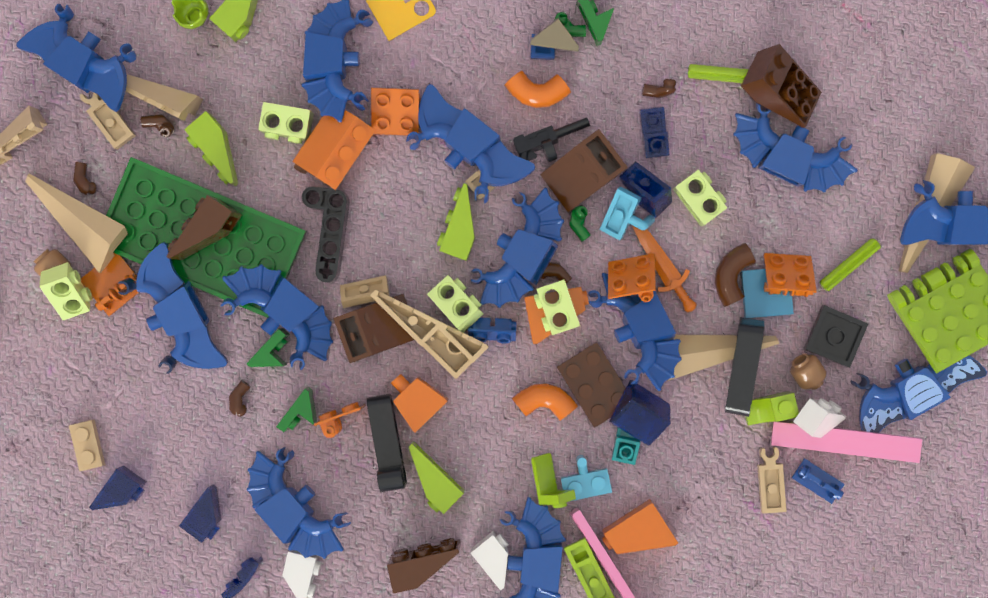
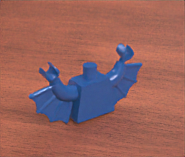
[301,0,373,123]
[733,103,858,192]
[470,188,564,308]
[221,264,334,370]
[588,273,682,391]
[247,447,351,559]
[500,497,566,598]

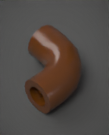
[715,243,756,307]

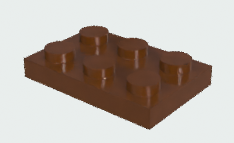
[557,342,635,428]

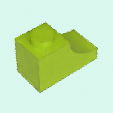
[745,391,799,425]

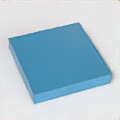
[741,269,794,318]

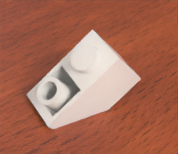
[793,398,847,438]
[283,550,322,598]

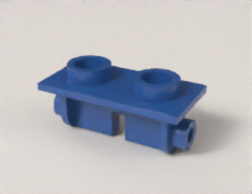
[468,318,517,344]
[792,458,845,504]

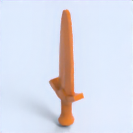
[632,225,697,312]

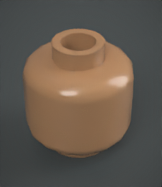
[33,248,71,276]
[790,354,827,390]

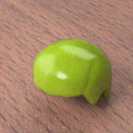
[171,0,209,29]

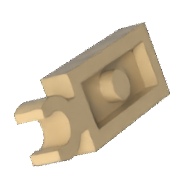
[80,92,136,150]
[757,447,787,514]

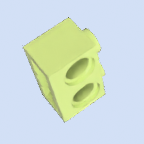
[258,102,314,144]
[673,169,727,226]
[39,262,93,320]
[427,275,484,333]
[533,279,580,335]

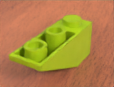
[184,111,238,186]
[437,183,475,261]

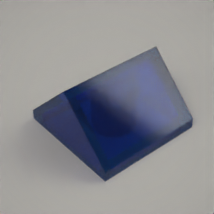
[609,380,671,446]

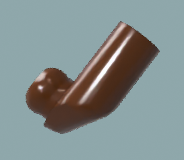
[642,78,676,98]
[141,114,174,138]
[73,162,97,195]
[541,262,572,284]
[229,380,251,417]

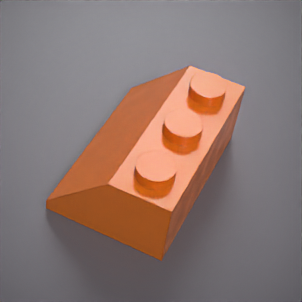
[292,110,376,190]

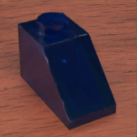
[619,161,672,218]
[89,465,146,510]
[179,484,222,543]

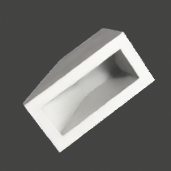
[471,531,509,591]

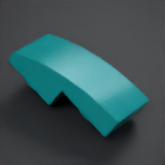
[612,411,645,465]

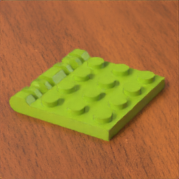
[887,248,988,374]

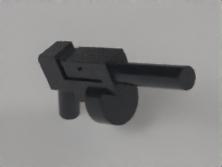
[513,117,590,163]

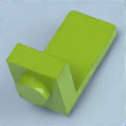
[531,453,576,508]

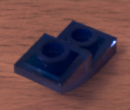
[639,106,670,158]
[221,556,263,598]

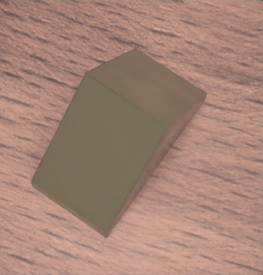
[530,18,579,52]

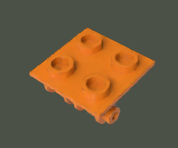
[371,87,420,136]
[81,253,139,316]
[608,253,656,302]
[763,253,817,297]
[314,402,366,438]

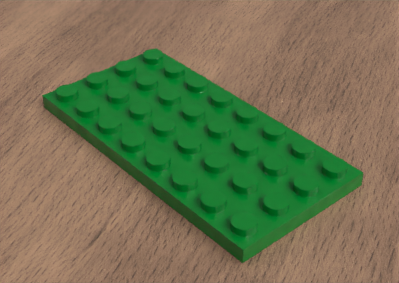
[106,157,307,318]

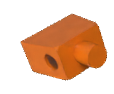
[391,374,449,433]

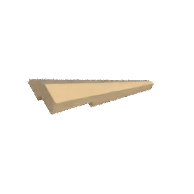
[126,74,203,121]
[0,106,48,166]
[899,153,975,273]
[25,174,128,273]
[370,290,489,379]
[667,334,779,381]

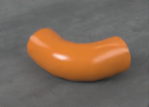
[504,71,571,108]
[512,383,578,421]

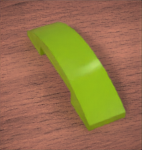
[563,537,615,598]

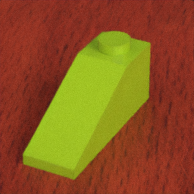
[209,0,258,42]
[409,441,464,514]

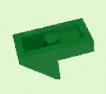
[576,0,614,46]
[247,328,290,367]
[276,387,317,432]

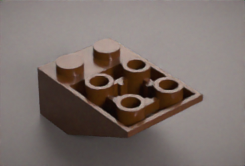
[741,44,822,128]
[540,129,628,213]
[166,195,242,260]
[333,294,415,364]
[387,538,461,594]

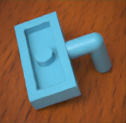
[599,186,655,240]
[561,455,612,502]

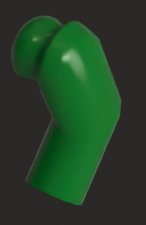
[554,12,586,37]
[569,205,591,242]

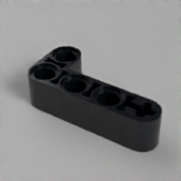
[302,186,350,283]
[725,317,765,417]
[367,394,407,492]

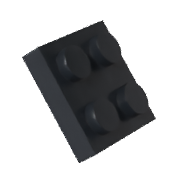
[804,305,868,368]

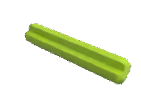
[688,64,749,83]
[819,238,881,291]

